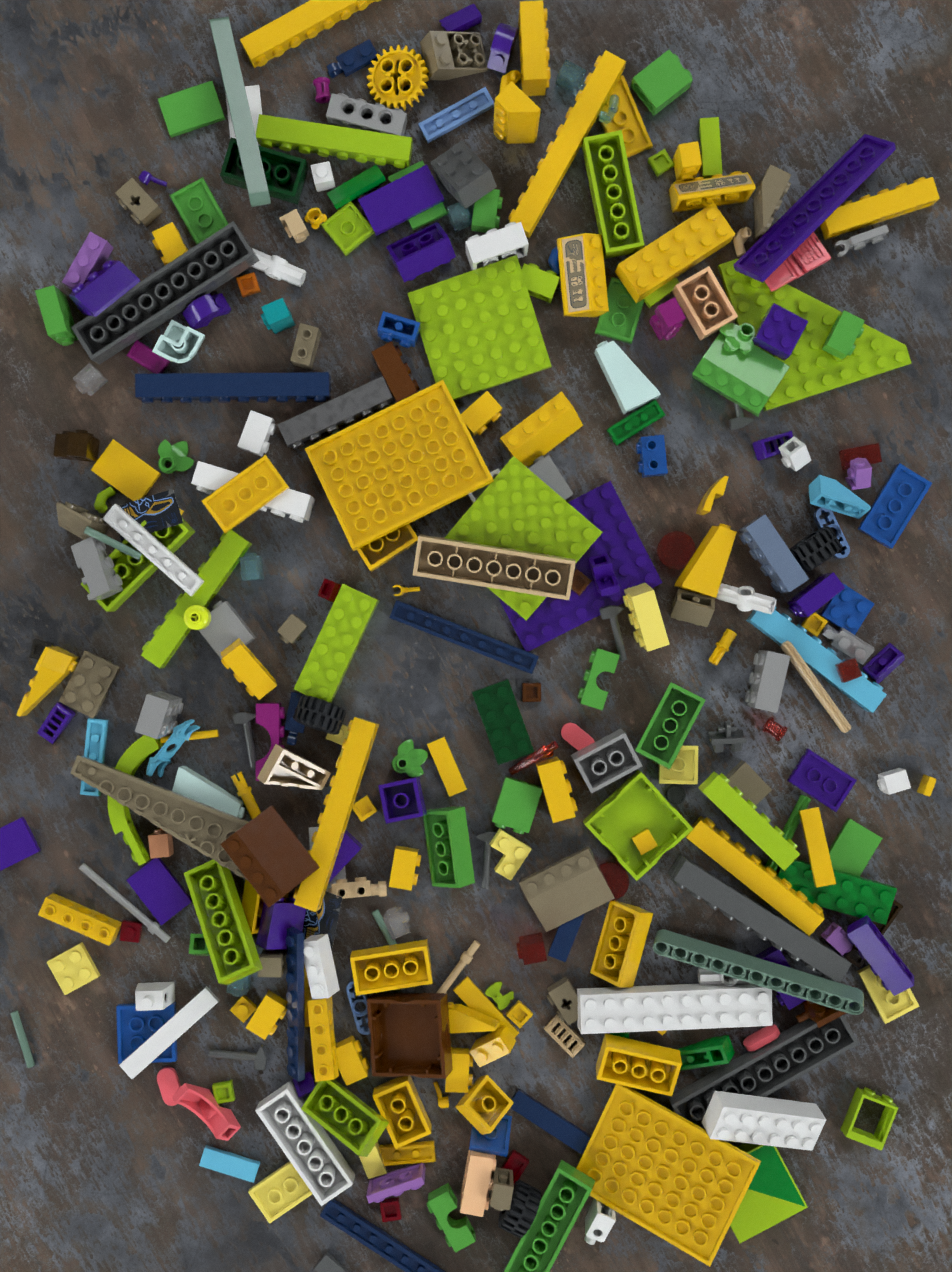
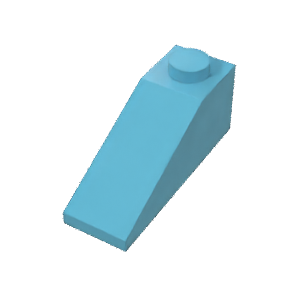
[809,475,871,519]

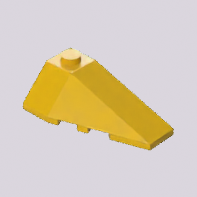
[16,646,78,717]

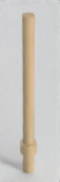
[436,940,481,993]

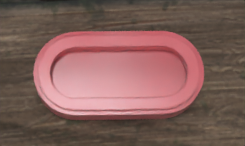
[561,722,595,751]
[743,1024,780,1052]
[157,1066,181,1106]

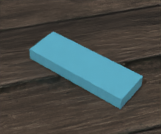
[199,1145,260,1183]

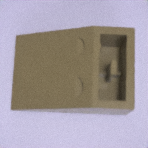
[420,31,488,80]
[753,164,791,239]
[56,501,109,540]

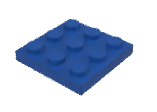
[116,1002,177,1064]

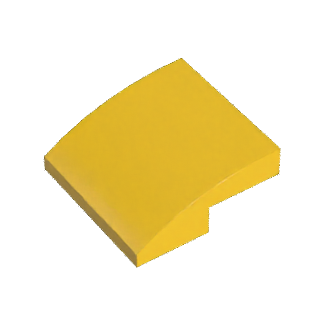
[696,476,729,515]

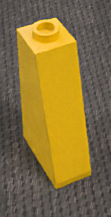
[675,523,737,598]

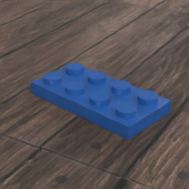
[858,463,932,549]

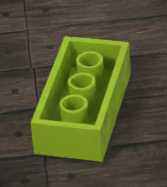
[301,1080,389,1157]

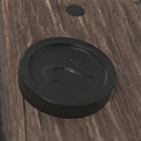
[666,785,686,804]

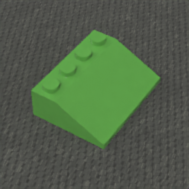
[692,332,790,417]

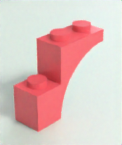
[172,1083,241,1141]

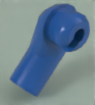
[548,247,560,276]

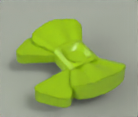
[485,981,514,1010]

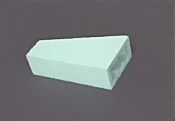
[594,340,661,415]
[172,766,245,819]

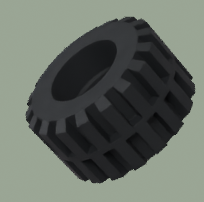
[789,526,842,572]
[293,695,347,735]
[498,1180,541,1238]

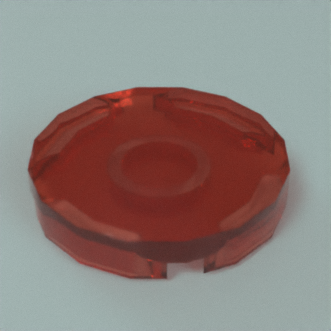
[657,531,696,570]
[599,862,629,901]

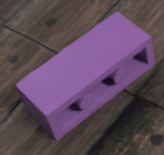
[62,231,113,290]

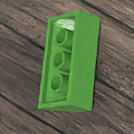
[423,807,475,888]

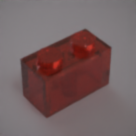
[516,932,547,965]

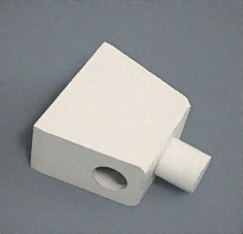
[135,982,175,1011]
[584,1198,616,1245]

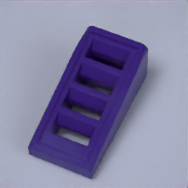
[753,431,793,461]
[37,702,76,744]

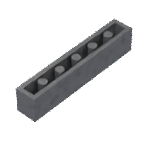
[278,376,394,449]

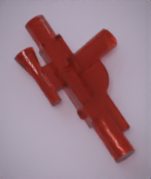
[509,741,559,775]

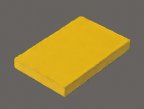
[91,439,161,501]

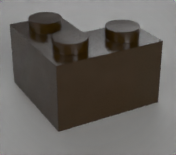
[54,429,100,462]

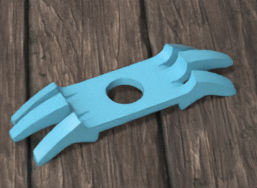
[146,719,200,777]

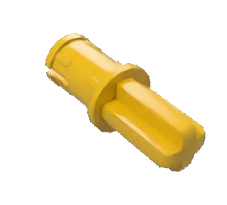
[709,628,737,666]

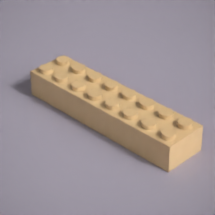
[413,534,576,600]

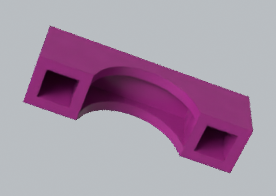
[256,703,285,781]

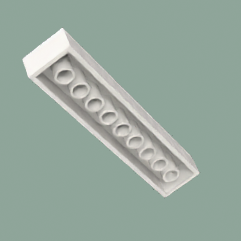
[577,984,773,1034]

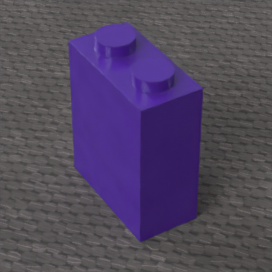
[787,572,845,617]
[256,895,306,950]

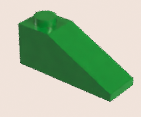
[677,1035,735,1071]

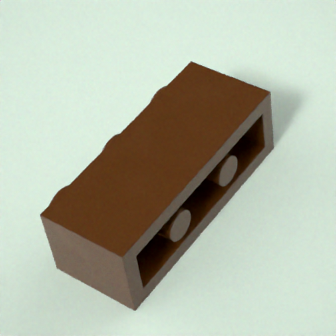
[371,341,420,403]

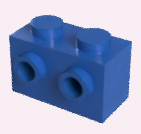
[377,311,420,348]
[636,435,668,478]

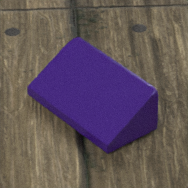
[439,4,482,32]
[862,643,905,684]

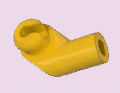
[499,70,521,93]

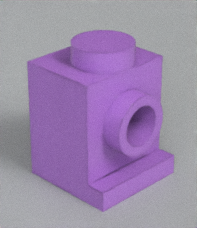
[845,458,872,490]
[821,922,853,956]

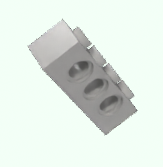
[326,93,408,136]

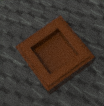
[571,569,592,596]
[522,682,541,702]

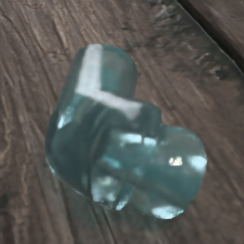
[599,95,619,124]

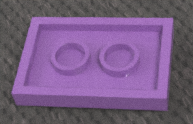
[366,1163,426,1203]

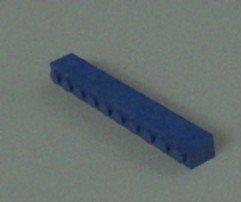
[135,372,331,404]

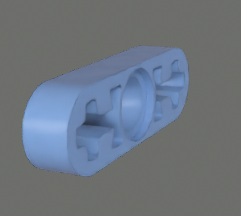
[813,507,850,559]
[346,979,370,1035]

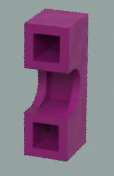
[649,297,686,341]

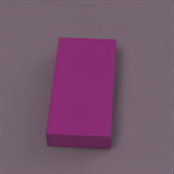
[126,340,170,374]

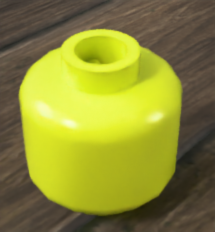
[183,605,211,630]

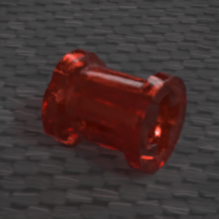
[762,717,788,741]

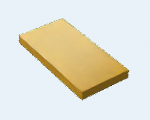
[598,75,653,158]
[202,455,289,533]

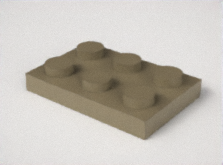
[59,650,121,719]

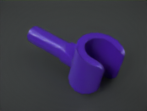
[138,171,167,187]

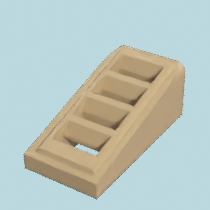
[544,1014,585,1058]

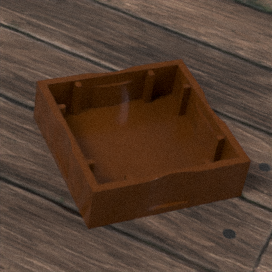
[367,992,453,1079]

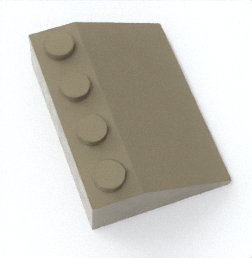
[519,846,615,932]

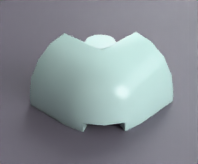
[152,319,205,363]

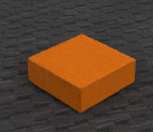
[236,272,261,298]

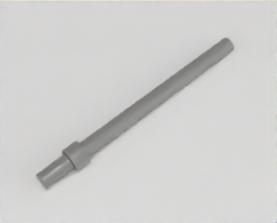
[79,863,171,943]

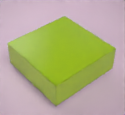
[648,148,674,177]
[212,1080,235,1104]

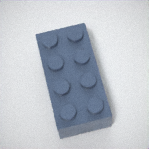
[738,514,809,593]

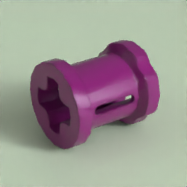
[313,77,331,104]

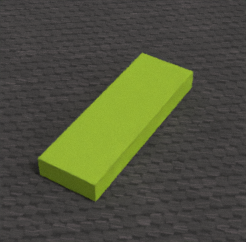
[699,117,722,178]

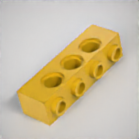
[38,893,122,946]
[307,997,339,1082]

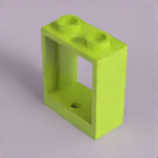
[840,1087,898,1151]

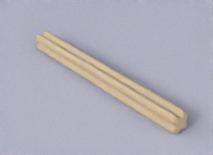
[781,640,851,733]

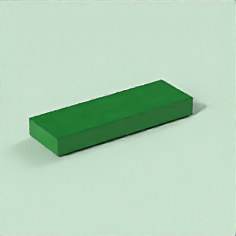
[327,165,386,210]
[606,399,665,446]

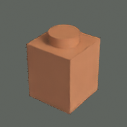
[148,828,174,859]

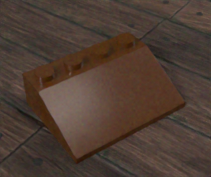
[221,805,320,907]

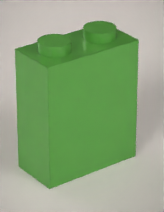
[630,50,693,116]
[35,285,78,346]
[492,775,543,834]

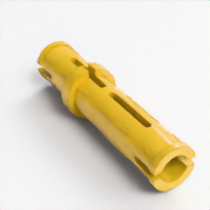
[231,771,261,819]

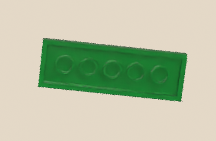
[777,859,897,925]

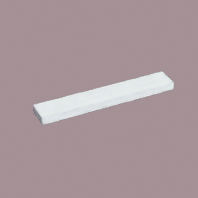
[102,504,205,596]
[119,986,219,1079]

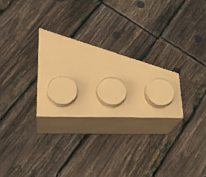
[257,744,331,790]

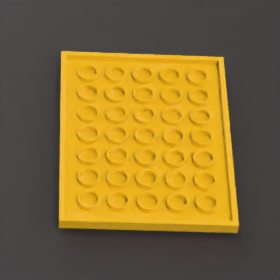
[305,380,494,551]
[576,1084,761,1267]

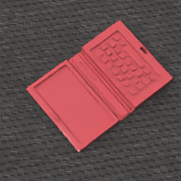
[765,232,832,292]

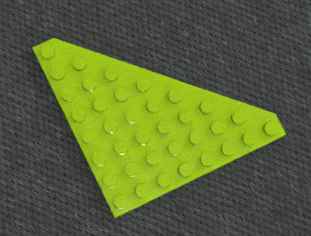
[718,259,911,411]

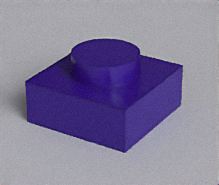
[293,1071,316,1099]

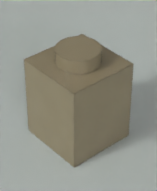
[277,614,309,644]

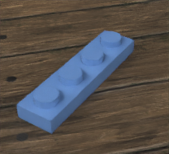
[418,87,494,143]

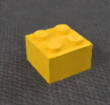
[455,1075,514,1135]

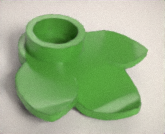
[719,323,755,354]
[158,440,195,474]
[392,739,428,777]

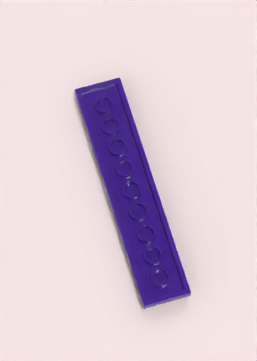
[733,134,896,283]

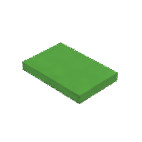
[158,81,226,138]
[388,160,447,231]
[169,177,228,245]
[595,277,644,344]
[829,818,882,877]

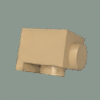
[279,209,309,243]

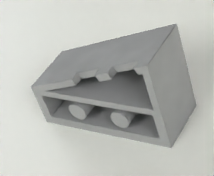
[71,537,123,600]

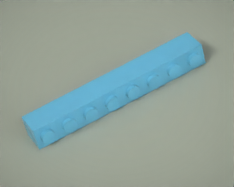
[746,606,887,713]

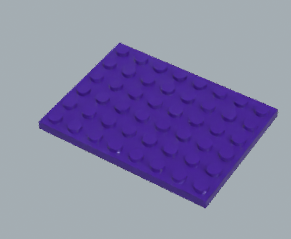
[497,481,662,652]

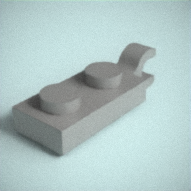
[834,224,889,257]
[823,624,875,665]

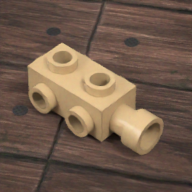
[328,877,387,899]

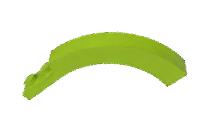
[108,735,163,866]

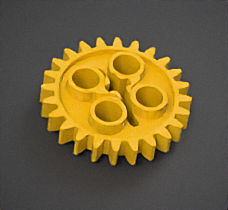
[367,45,429,111]

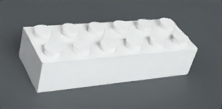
[191,461,315,523]
[255,1081,355,1206]
[701,1091,826,1151]

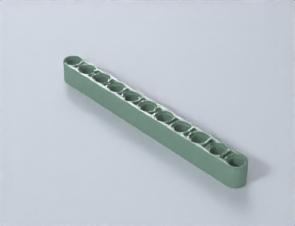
[209,16,271,207]
[653,929,864,1015]

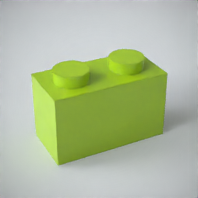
[522,263,560,303]

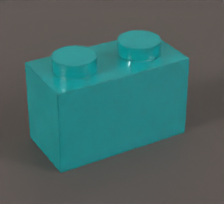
[260,298,296,334]

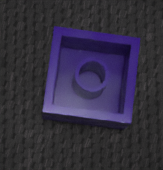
[753,303,808,361]
[378,777,427,824]

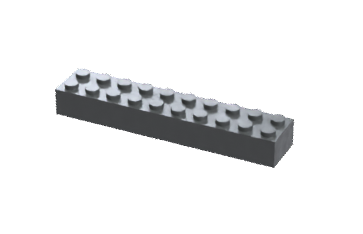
[71,221,260,365]
[668,854,852,983]
[668,1015,859,1129]

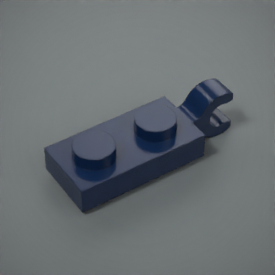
[326,39,378,79]
[284,692,305,745]

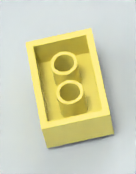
[623,583,670,652]

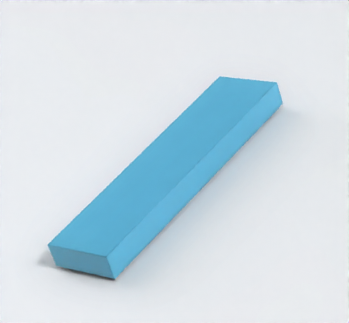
[80,718,109,796]

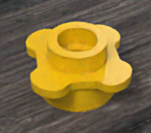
[304,207,327,229]

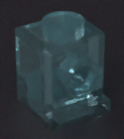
[447,202,472,232]

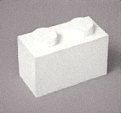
[237,410,276,457]

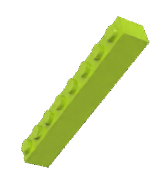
[256,114,413,169]
[141,530,252,669]

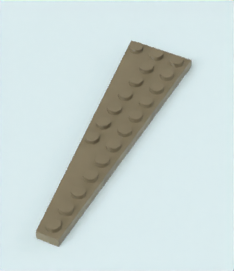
[71,755,248,880]

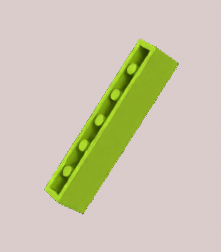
[698,772,800,871]

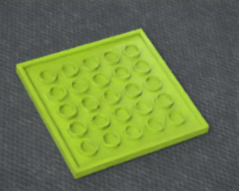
[408,255,552,400]
[445,456,603,621]

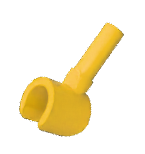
[393,585,420,596]
[433,1081,449,1108]

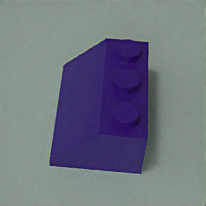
[386,222,456,282]
[69,260,140,317]

